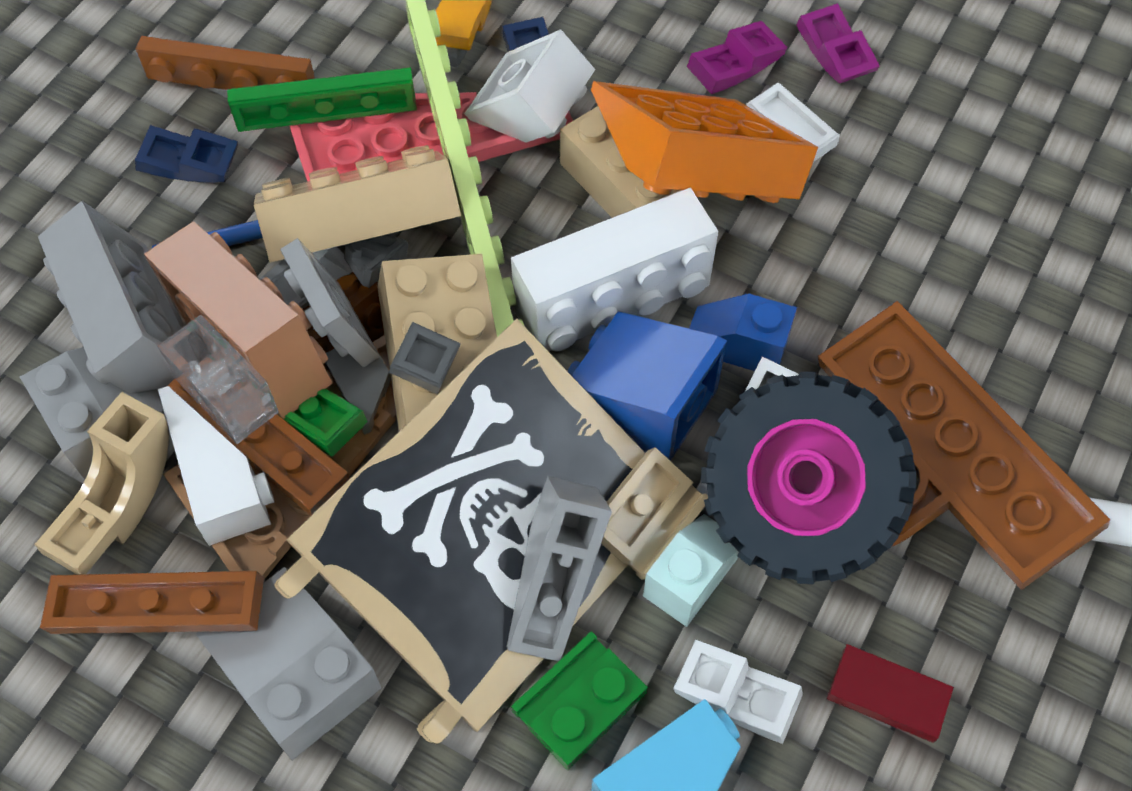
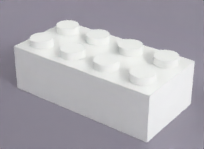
[511,187,719,352]

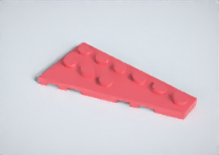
[289,92,573,182]

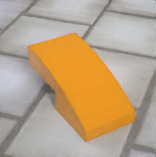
[435,0,492,51]

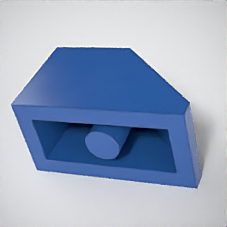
[689,294,797,371]

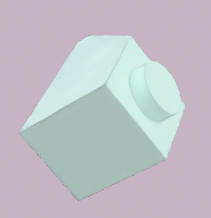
[643,514,739,627]

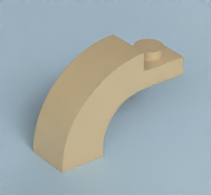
[34,392,169,575]

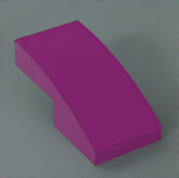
[796,3,880,84]
[687,21,788,95]

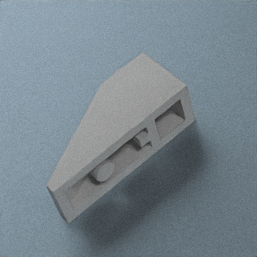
[507,475,612,661]

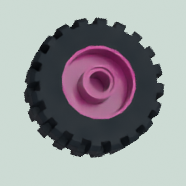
[701,372,916,584]

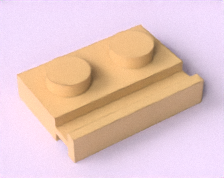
[601,447,708,580]

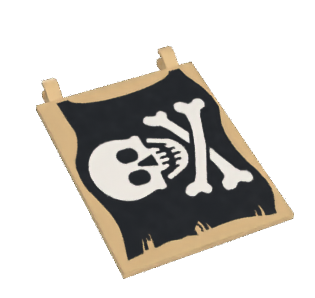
[274,319,645,744]

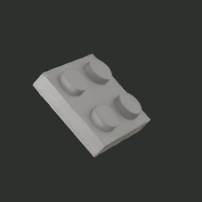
[280,238,380,367]

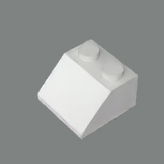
[464,29,595,143]

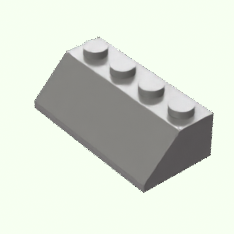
[38,201,199,394]

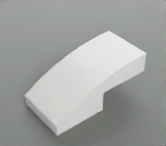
[674,640,803,744]

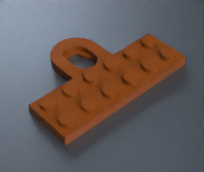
[818,301,1111,590]

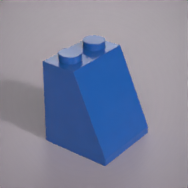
[567,311,727,461]

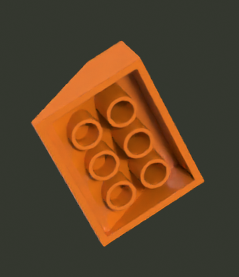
[591,81,818,203]

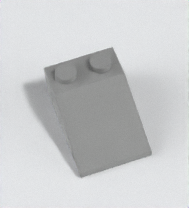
[20,347,169,479]
[196,567,382,760]

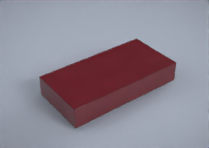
[827,644,954,743]

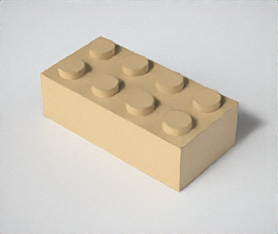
[254,145,461,263]
[377,254,497,431]

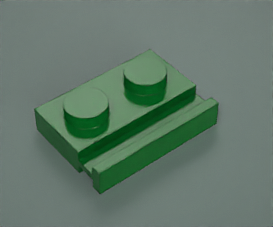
[511,631,648,771]

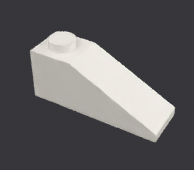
[158,386,274,546]

